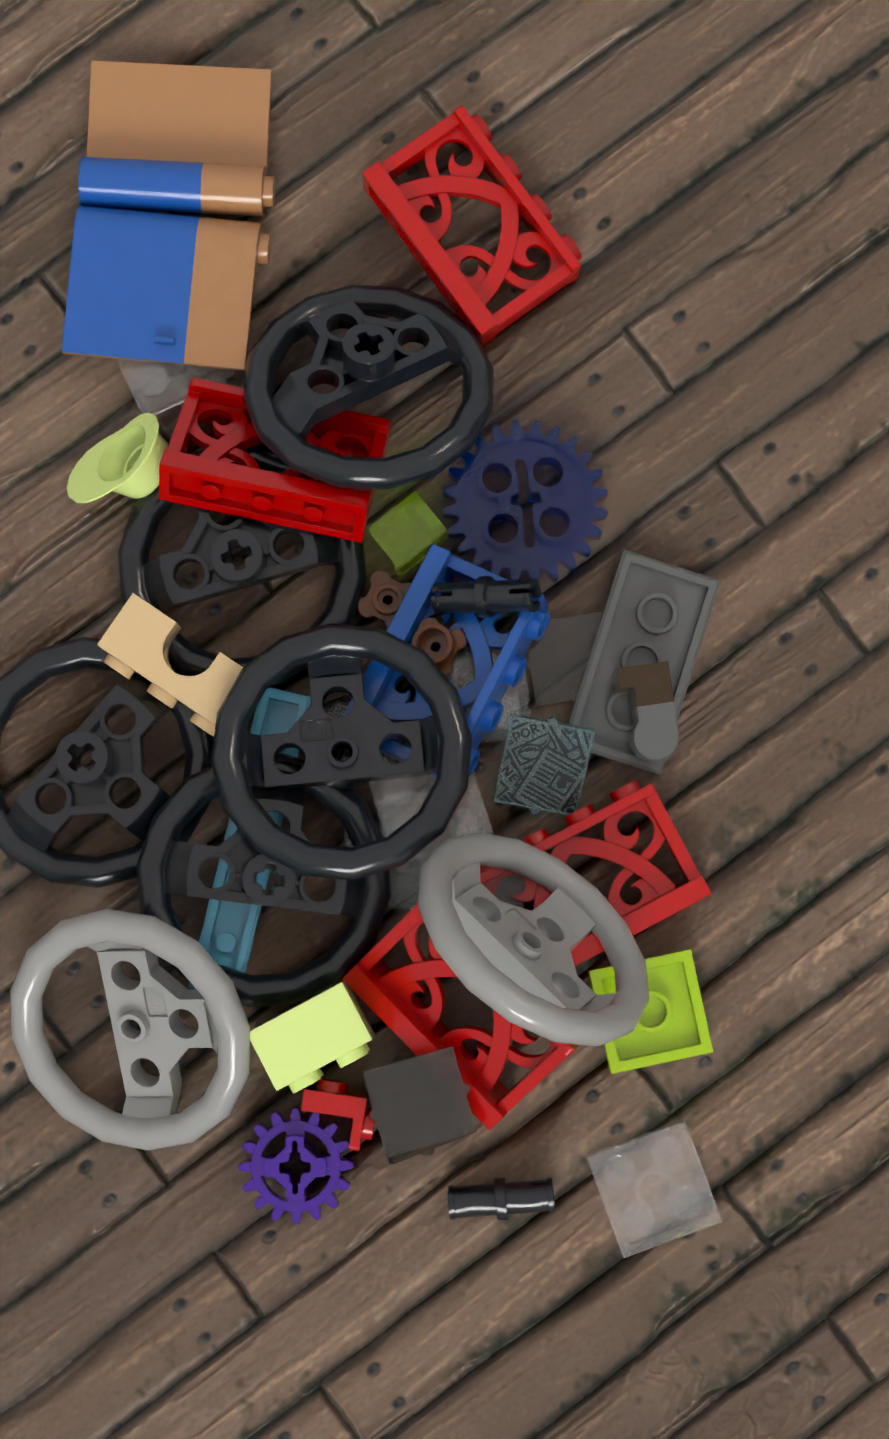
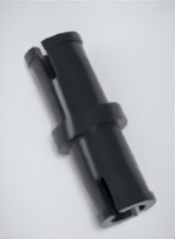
[431,576,541,618]
[448,1177,555,1220]

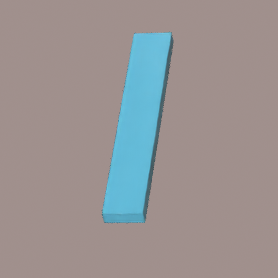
[188,687,311,989]

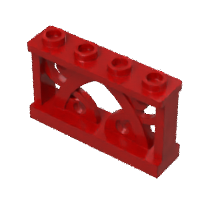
[362,105,582,346]
[159,378,391,543]
[480,780,712,966]
[342,904,579,1131]

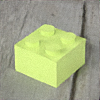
[250,981,375,1094]

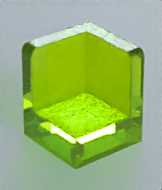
[369,491,448,576]

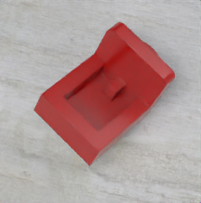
[301,1078,376,1151]

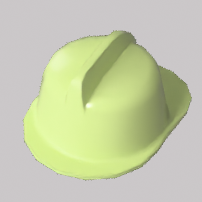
[67,412,168,503]

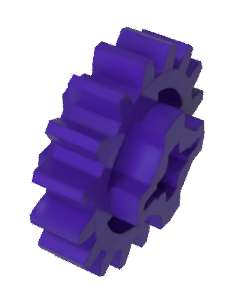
[239,1107,354,1224]

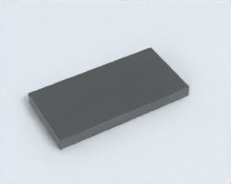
[562,550,721,776]

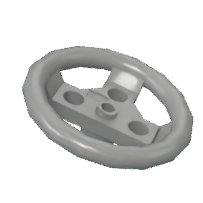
[418,832,649,1047]
[10,909,250,1151]

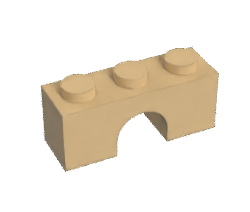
[97,593,243,737]

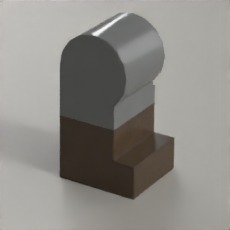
[612,661,679,762]

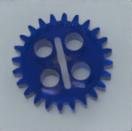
[442,420,608,582]

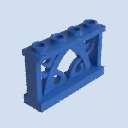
[342,544,551,778]

